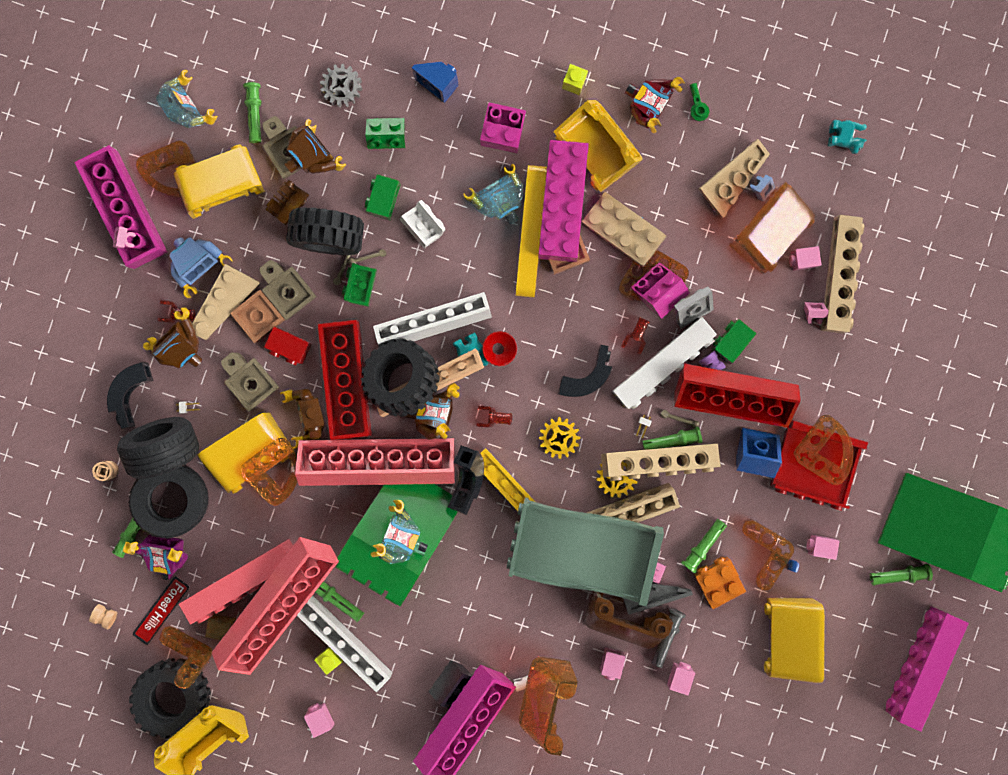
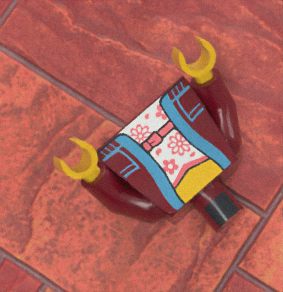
[624,77,685,133]

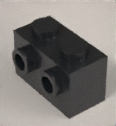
[428,660,472,709]

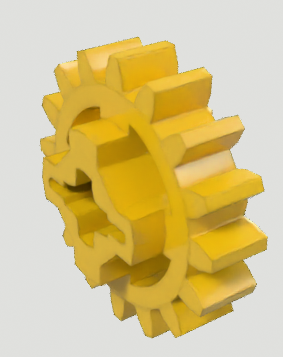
[539,417,581,459]
[596,461,637,498]

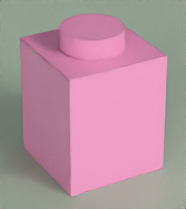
[789,246,821,271]
[806,534,839,560]
[600,648,626,680]
[667,662,695,695]
[304,703,334,738]

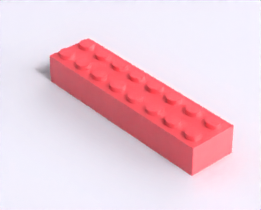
[295,438,455,486]
[211,537,339,675]

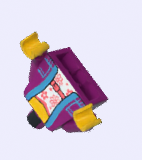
[123,534,188,580]

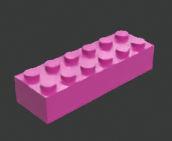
[539,140,589,262]
[74,145,168,269]
[885,606,969,732]
[413,665,516,775]

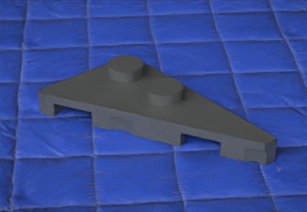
[623,583,693,615]

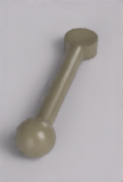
[348,249,386,266]
[333,255,352,285]
[660,410,699,428]

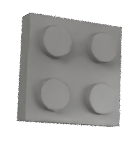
[674,286,714,329]

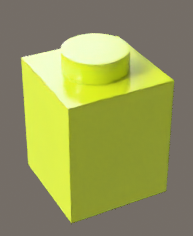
[562,64,588,96]
[314,646,343,675]

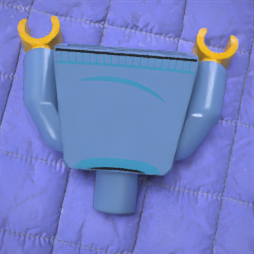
[170,237,233,298]

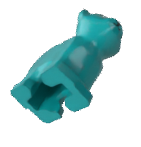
[828,120,867,154]
[452,333,488,366]

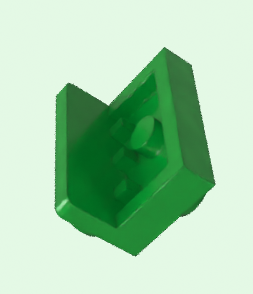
[365,118,405,149]
[342,263,377,307]

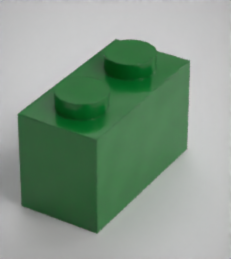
[364,174,401,221]
[711,319,757,364]

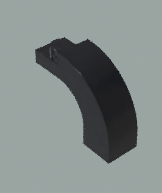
[558,345,612,397]
[107,362,154,429]
[448,445,484,515]

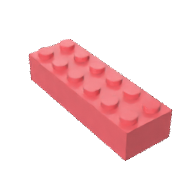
[179,539,293,625]

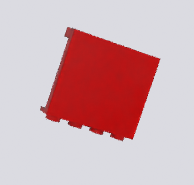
[770,421,868,511]

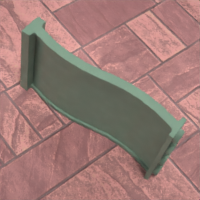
[506,498,664,607]

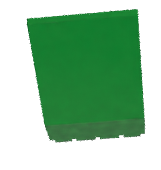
[878,473,1008,593]
[335,484,458,606]

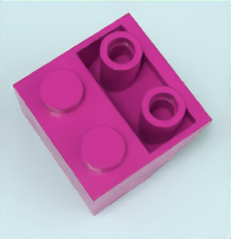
[480,102,526,154]
[631,262,690,319]

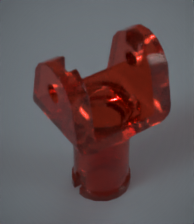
[157,300,196,323]
[621,317,650,355]
[476,406,513,428]

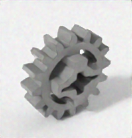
[320,64,362,108]

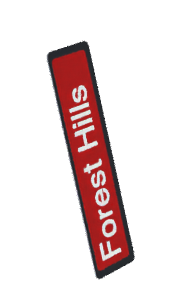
[133,576,190,645]

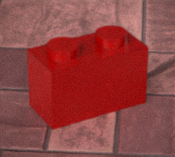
[264,327,312,366]

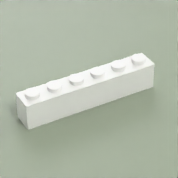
[373,292,492,345]
[612,317,717,409]
[297,595,392,692]

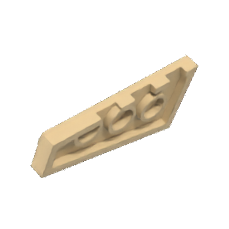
[698,139,770,219]
[192,264,260,340]

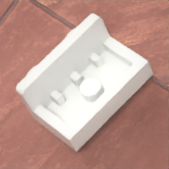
[400,200,445,248]

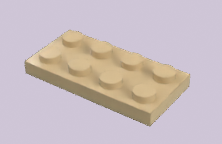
[582,192,667,267]

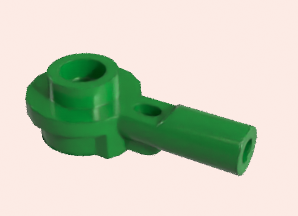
[689,83,710,122]

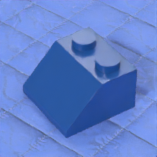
[412,62,459,103]
[736,428,782,478]

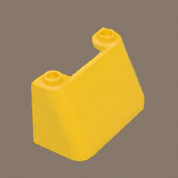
[553,100,643,192]
[173,145,265,219]
[197,413,294,494]
[764,598,825,683]
[154,705,249,775]

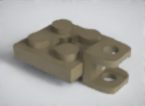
[263,116,302,179]
[260,260,317,320]
[221,352,280,412]

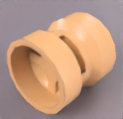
[92,461,119,481]
[89,604,117,630]

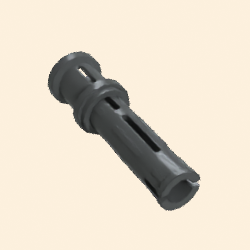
[651,608,686,668]

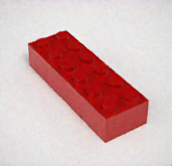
[318,320,372,440]
[674,364,801,428]

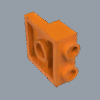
[693,556,746,610]

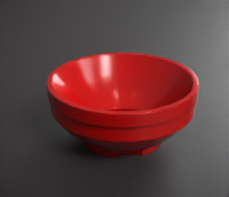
[482,331,517,366]

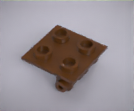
[265,179,309,225]

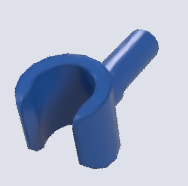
[774,552,800,573]

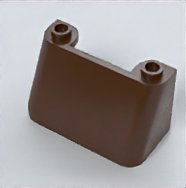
[584,591,673,649]

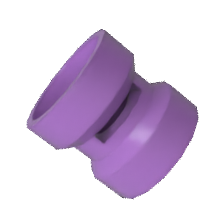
[699,351,726,370]

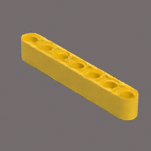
[515,165,547,298]

